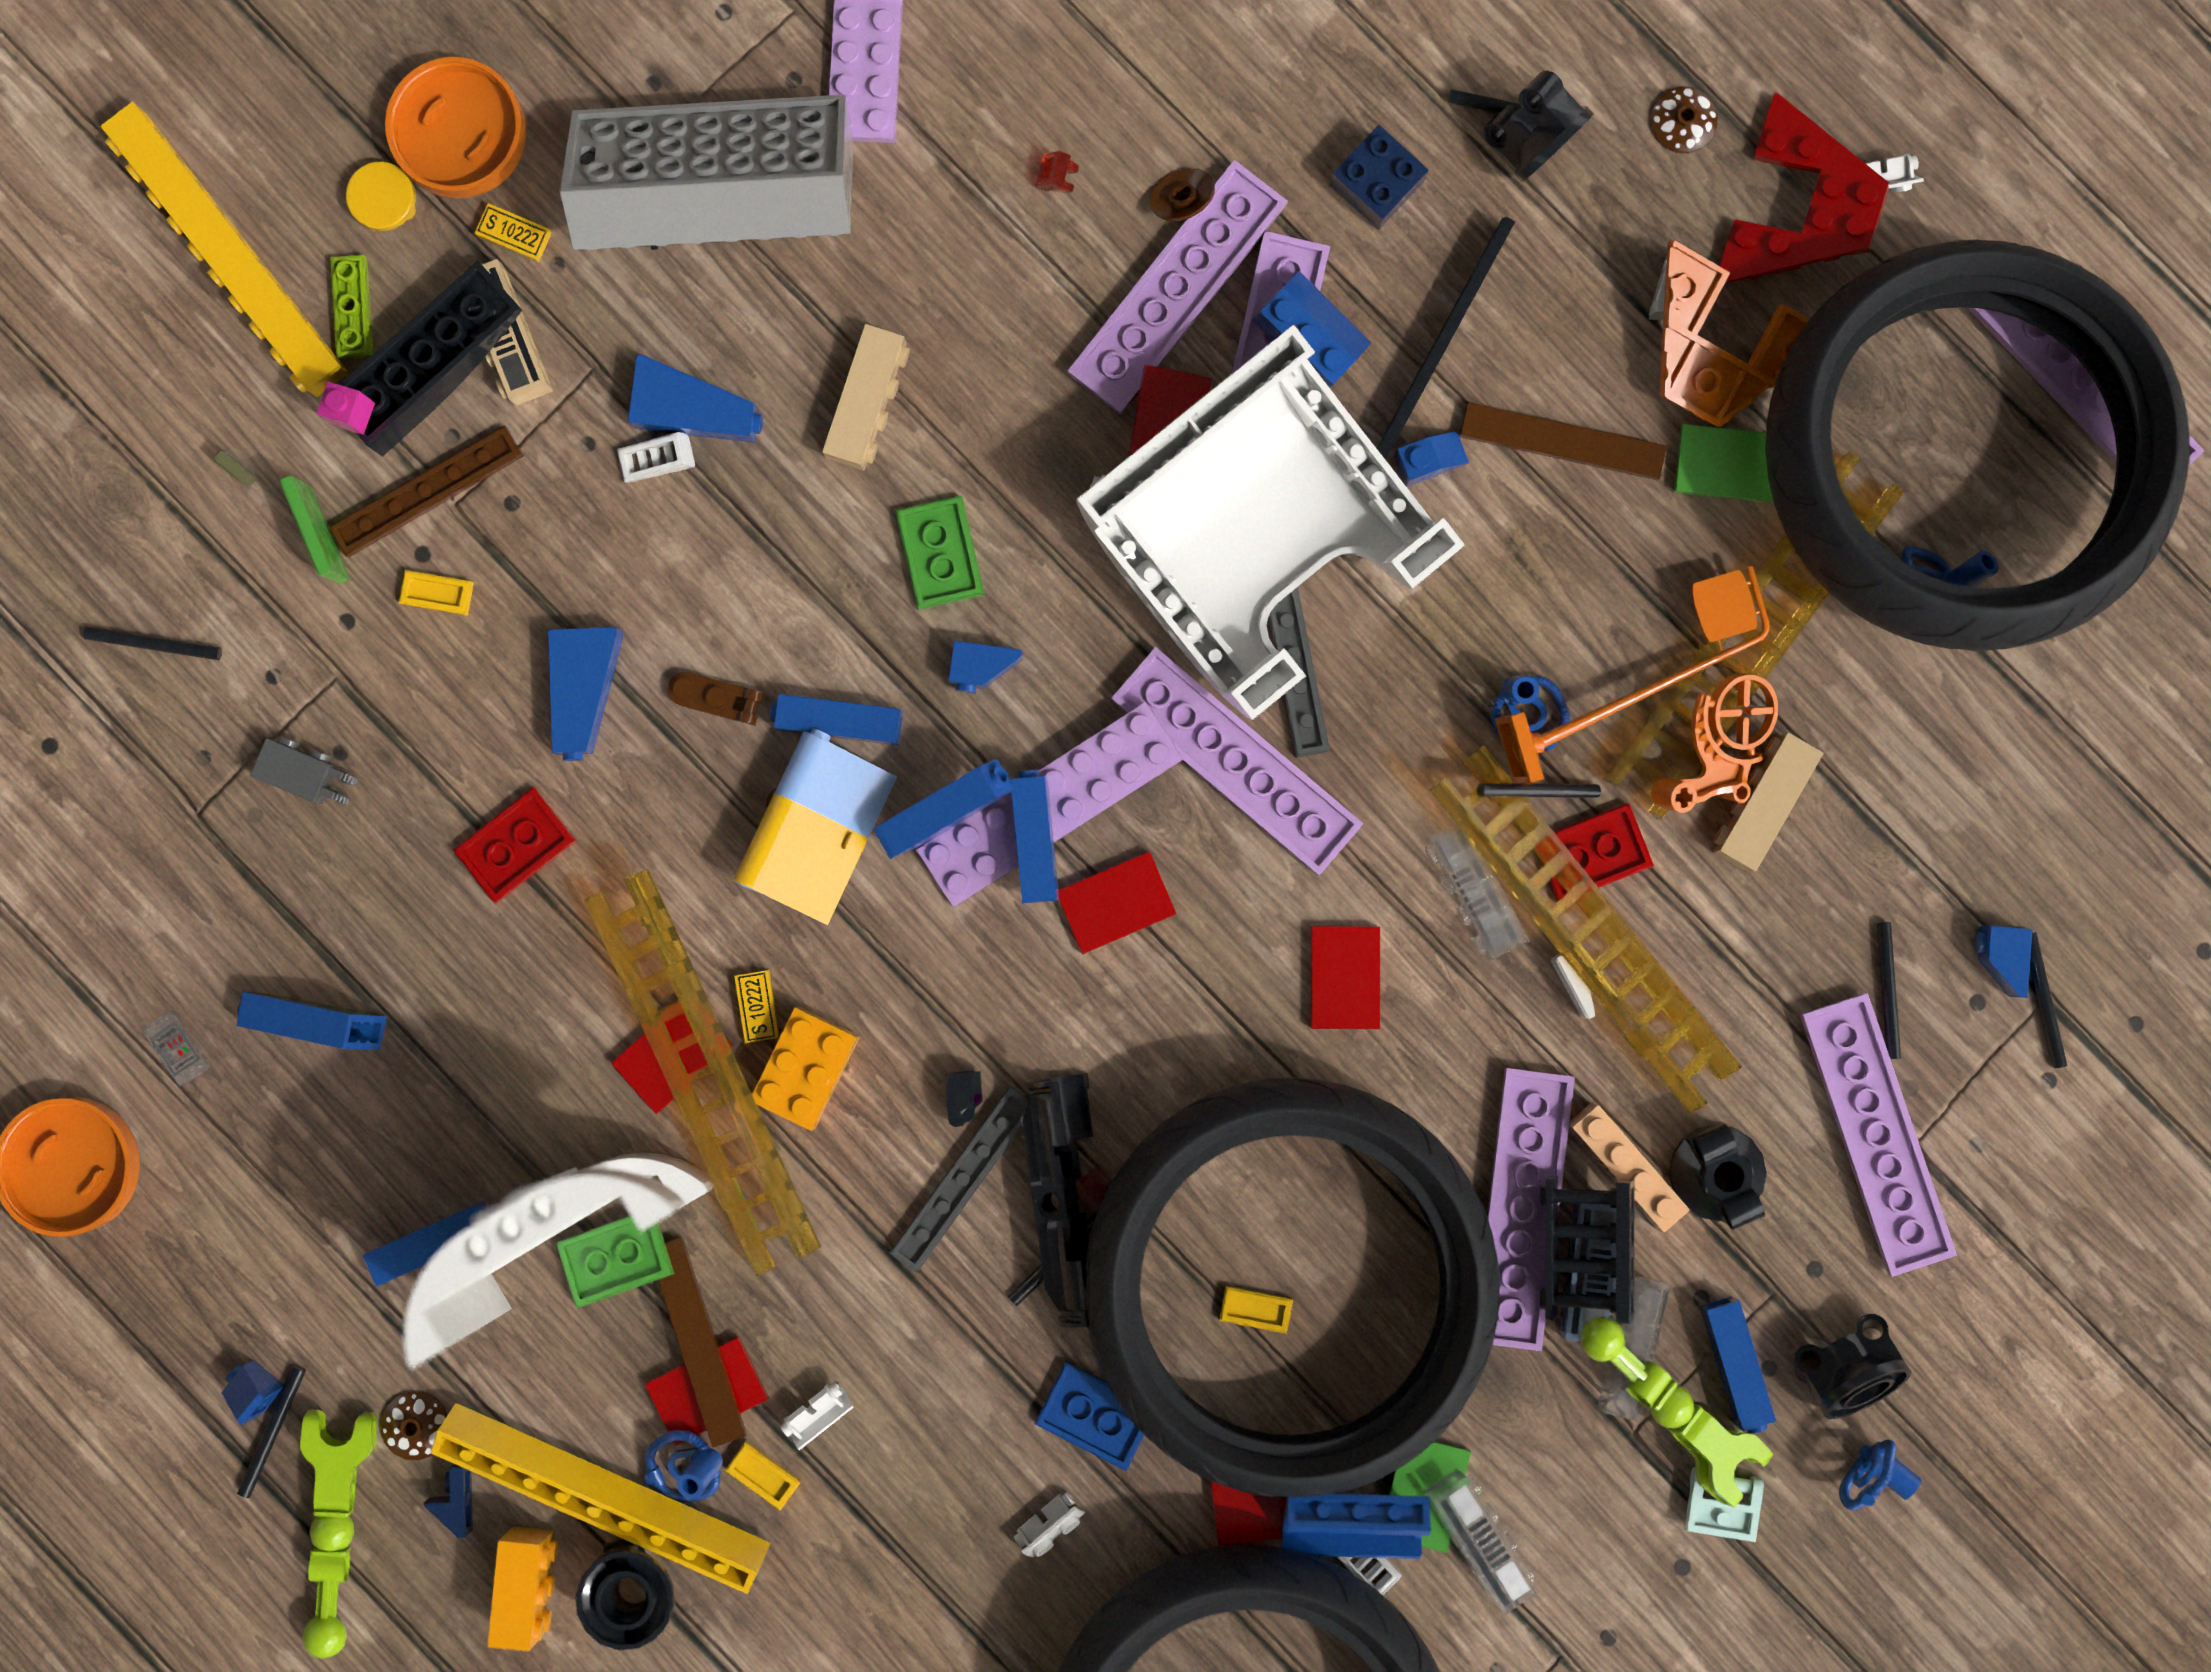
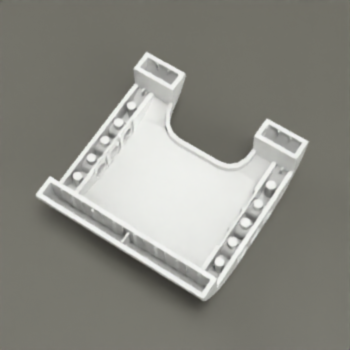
[1076,325,1465,720]
[405,1152,718,1369]

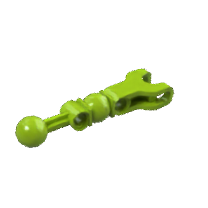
[1580,1316,1773,1508]
[300,1409,377,1659]

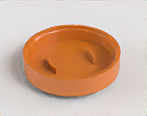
[385,57,527,198]
[0,1097,140,1237]

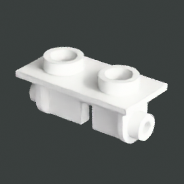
[1866,154,1924,192]
[780,1383,854,1450]
[1014,1492,1085,1558]

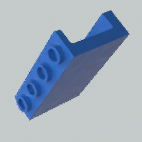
[1282,1494,1431,1559]

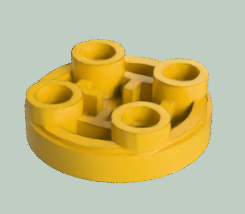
[346,162,416,231]

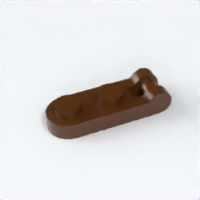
[667,672,764,726]

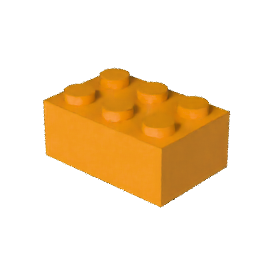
[749,1007,860,1131]
[488,1526,559,1651]

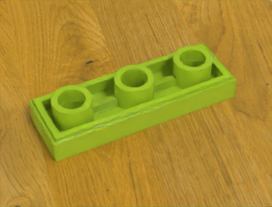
[330,255,373,360]

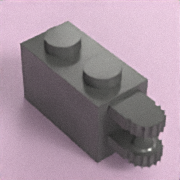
[250,736,358,805]

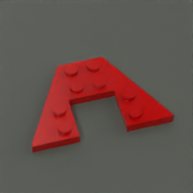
[1720,92,1889,284]

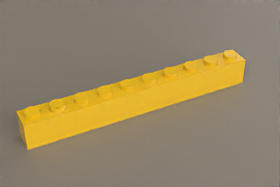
[101,101,349,397]
[431,1403,771,1594]

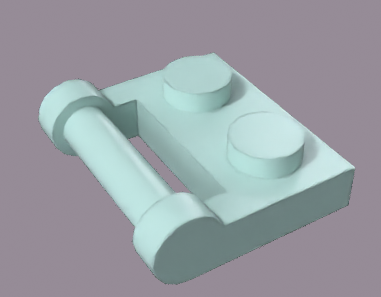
[1684,1467,1764,1542]

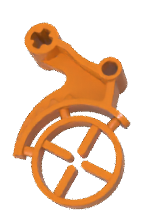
[1651,673,1778,813]

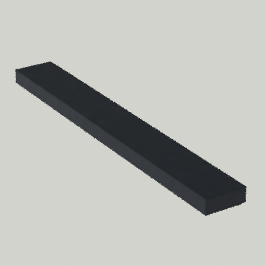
[1377,216,1515,460]

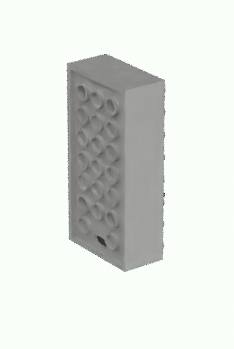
[560,94,853,250]

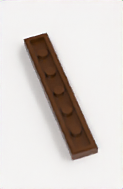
[1460,402,1667,480]
[329,425,524,558]
[658,1238,747,1448]

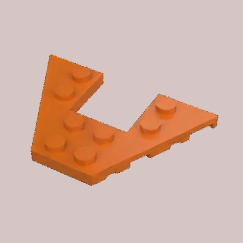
[1659,240,1809,428]

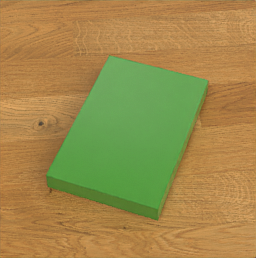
[1674,424,1774,503]
[280,475,350,584]
[896,495,985,611]
[556,1215,674,1308]
[1388,1441,1471,1553]

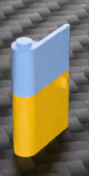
[733,728,897,925]

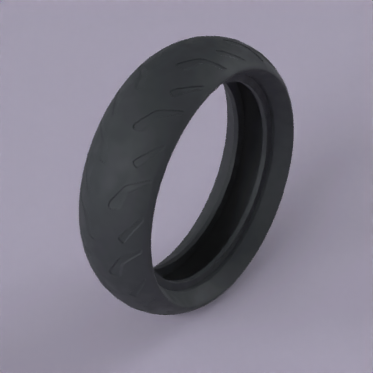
[1765,240,2190,651]
[1084,1078,1500,1497]
[1058,1544,1440,1672]

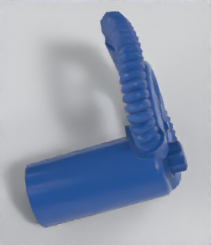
[1901,546,1999,587]
[1490,675,1571,752]
[644,1430,723,1503]
[1838,1439,1921,1510]

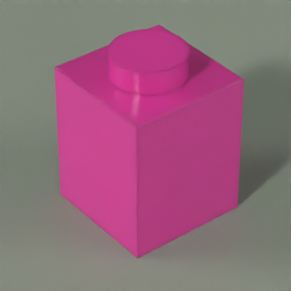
[316,382,375,435]

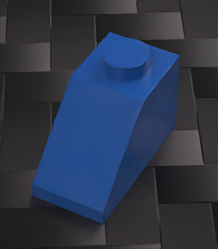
[1393,431,1469,487]
[949,641,1023,694]
[1974,926,2032,998]
[221,1360,285,1425]

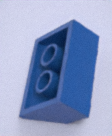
[1252,271,1371,388]

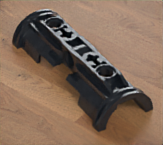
[1022,1073,1094,1328]

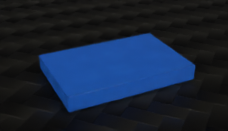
[1034,1361,1144,1471]

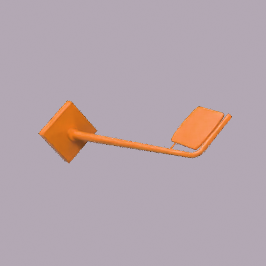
[1495,565,1770,783]

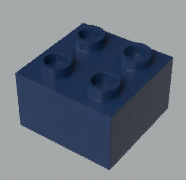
[1329,125,1429,230]

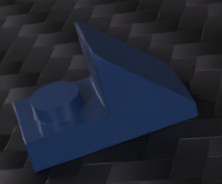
[423,1464,473,1538]

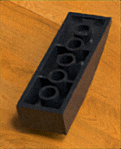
[339,260,522,457]

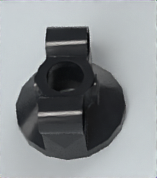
[1483,70,1594,182]
[1669,1123,1767,1230]
[1794,1314,1912,1419]
[576,1539,675,1650]

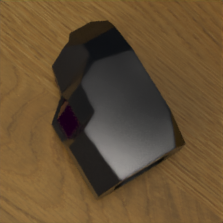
[946,1071,983,1127]

